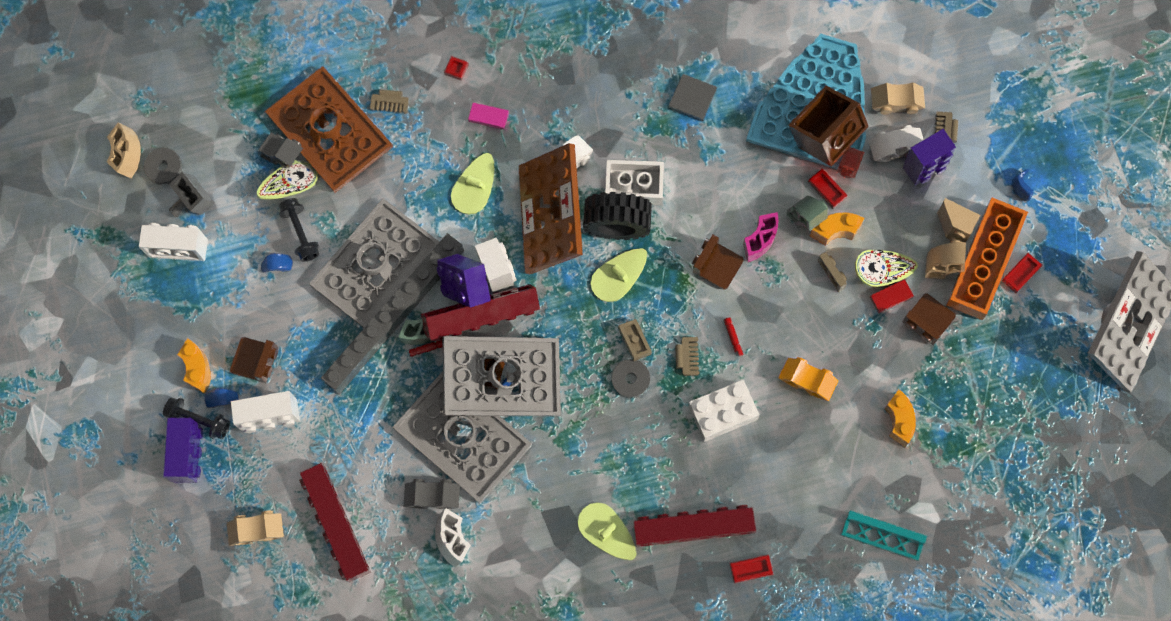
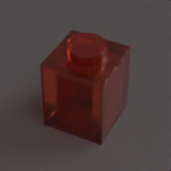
[837,147,865,179]

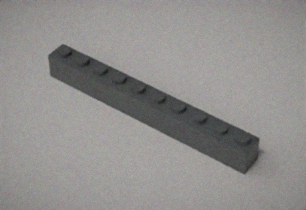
[321,233,464,395]

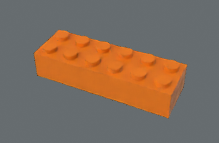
[946,197,1028,320]

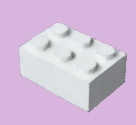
[605,160,664,205]
[139,223,208,261]
[475,237,517,294]
[689,379,759,442]
[231,391,300,433]

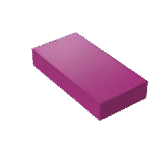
[468,103,509,130]

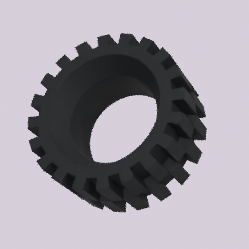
[583,192,652,240]

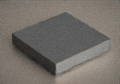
[668,74,717,121]

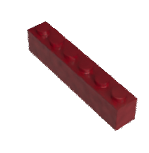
[421,284,540,341]
[299,463,371,583]
[634,505,756,547]

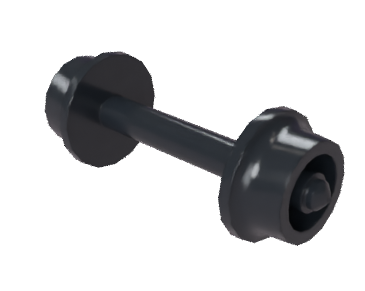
[279,198,319,262]
[163,397,230,439]

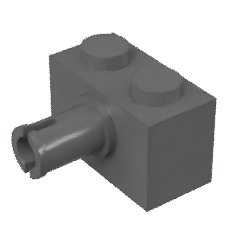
[169,172,215,218]

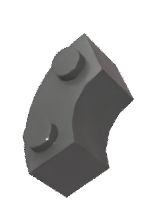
[258,133,303,168]
[403,479,460,509]

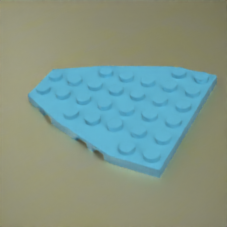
[746,34,866,175]

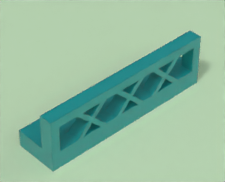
[841,510,927,561]

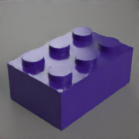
[902,129,956,185]
[437,254,491,308]
[163,418,203,483]

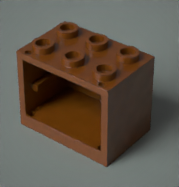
[788,86,869,167]

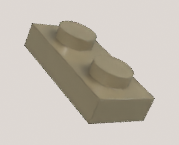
[818,252,847,292]
[618,319,652,361]

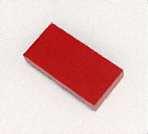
[808,168,848,209]
[1001,253,1043,293]
[870,279,914,314]
[730,555,773,583]

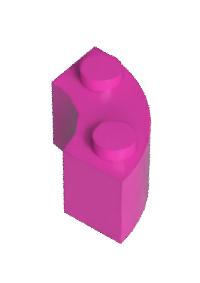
[743,212,779,263]

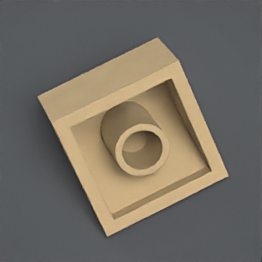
[937,198,980,242]

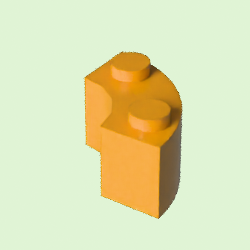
[810,212,865,246]
[177,338,211,394]
[778,357,839,401]
[885,389,916,448]

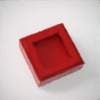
[444,56,469,81]

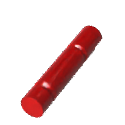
[724,317,744,356]
[409,340,443,357]

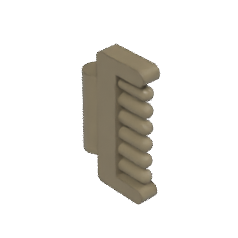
[370,89,409,114]
[935,111,958,143]
[675,337,700,376]

